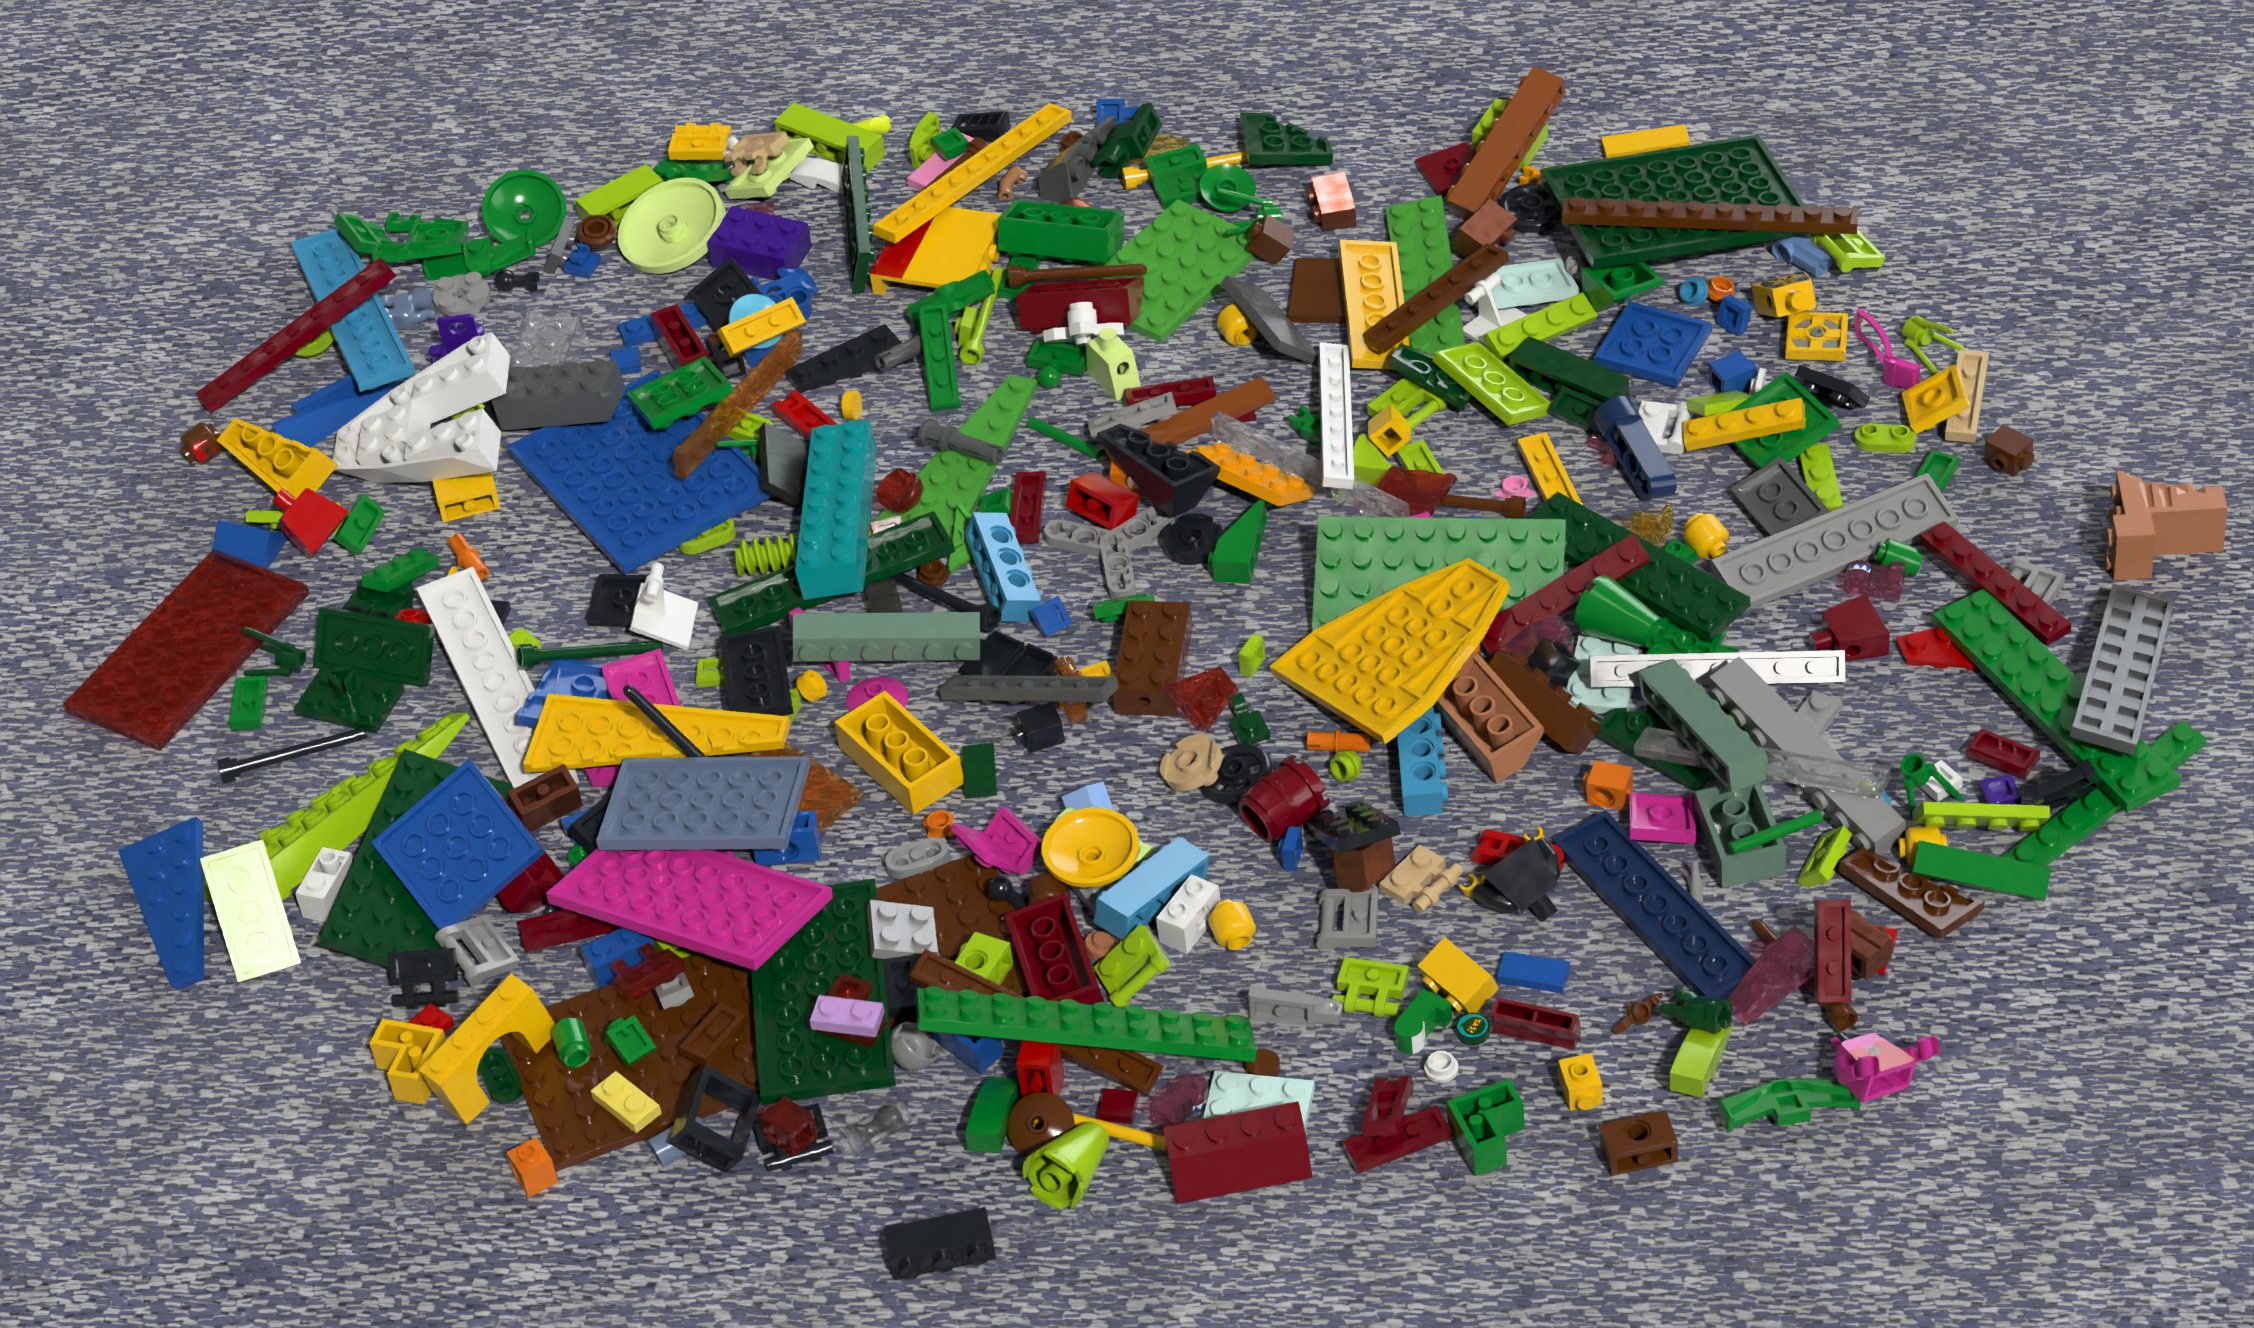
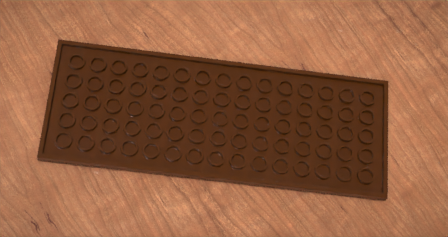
[500,853,1031,1172]

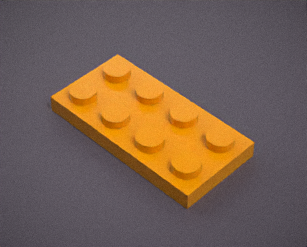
[1184,442,1315,507]

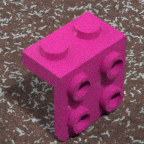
[951,806,1043,875]

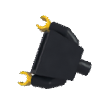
[1459,827,1560,922]

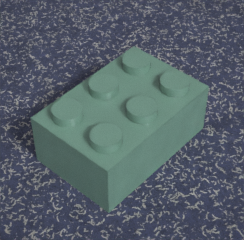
[1695,782,1786,888]

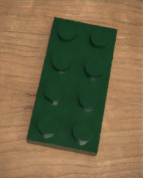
[313,606,435,687]

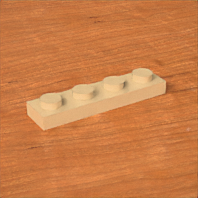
[1945,350,1989,443]

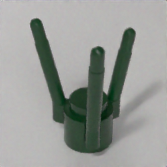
[242,626,307,677]

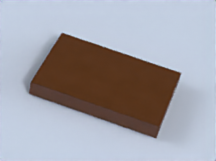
[1288,258,1346,323]

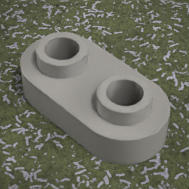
[885,837,949,879]

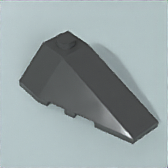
[1037,115,1116,203]

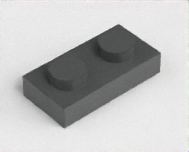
[543,216,577,274]

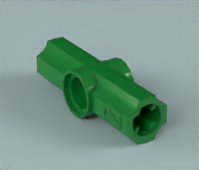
[908,270,995,329]

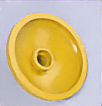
[1042,807,1140,887]

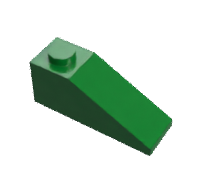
[1208,500,1267,584]

